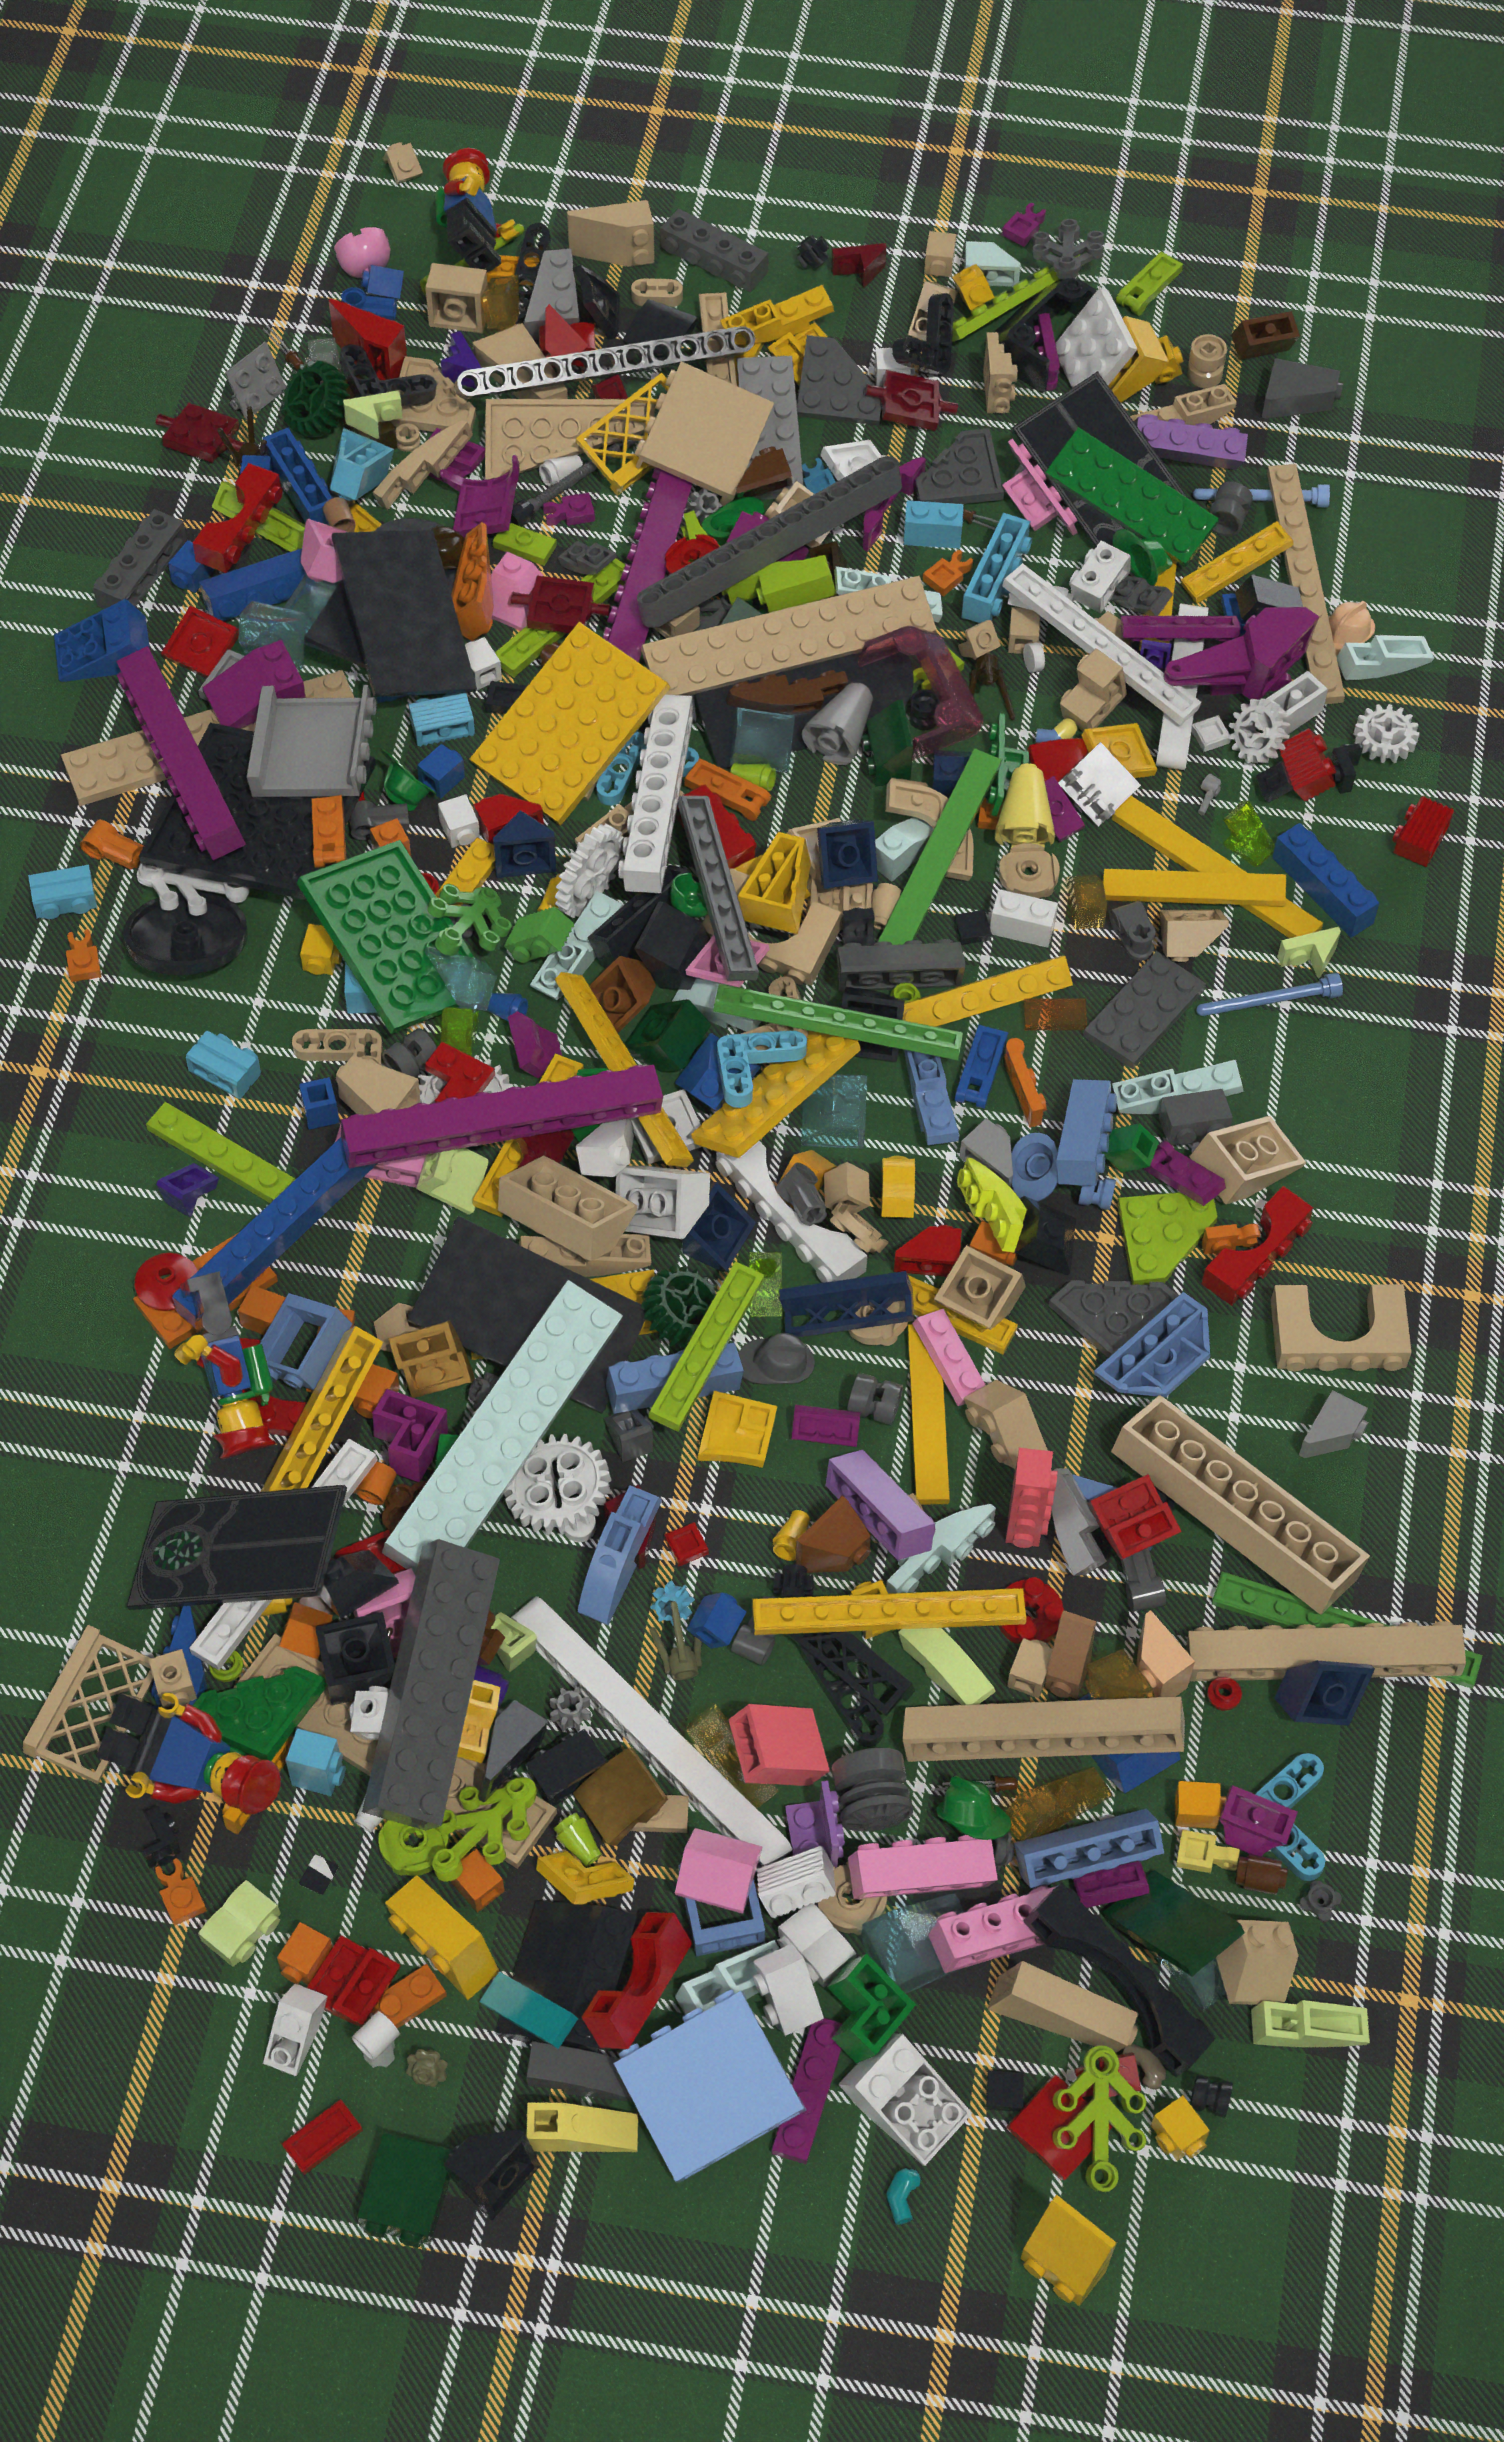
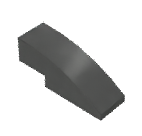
[527,2042,634,2102]

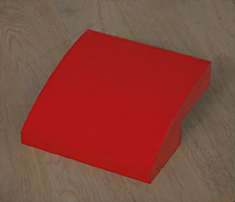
[1027,738,1089,797]
[1087,1474,1182,1560]
[307,1935,401,2027]
[1006,2075,1112,2180]

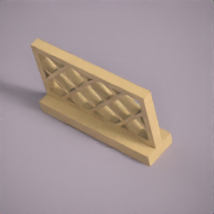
[23,1625,154,1784]

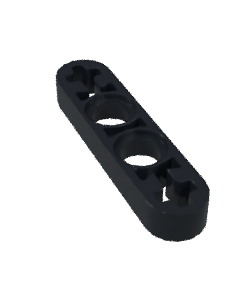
[507,223,551,325]
[800,1632,884,1747]

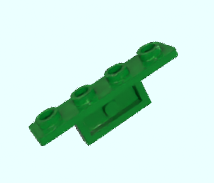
[986,713,1029,816]

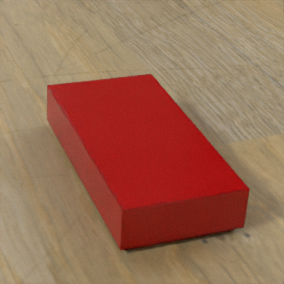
[282,2099,363,2175]

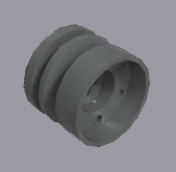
[832,1748,913,1832]

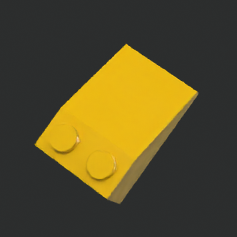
[1108,316,1169,403]
[1021,2194,1116,2306]

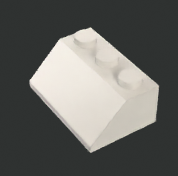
[616,1165,710,1239]

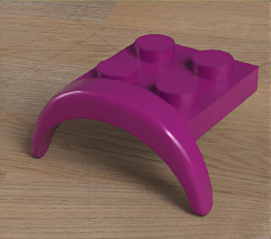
[440,455,520,538]

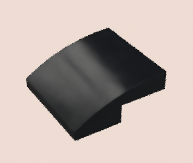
[623,299,698,360]

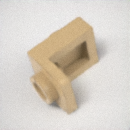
[383,142,423,184]
[958,620,1001,660]

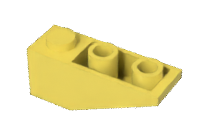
[527,2103,638,2152]

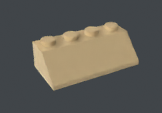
[498,1156,637,1262]

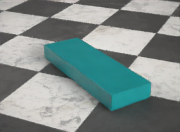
[479,1971,578,2049]

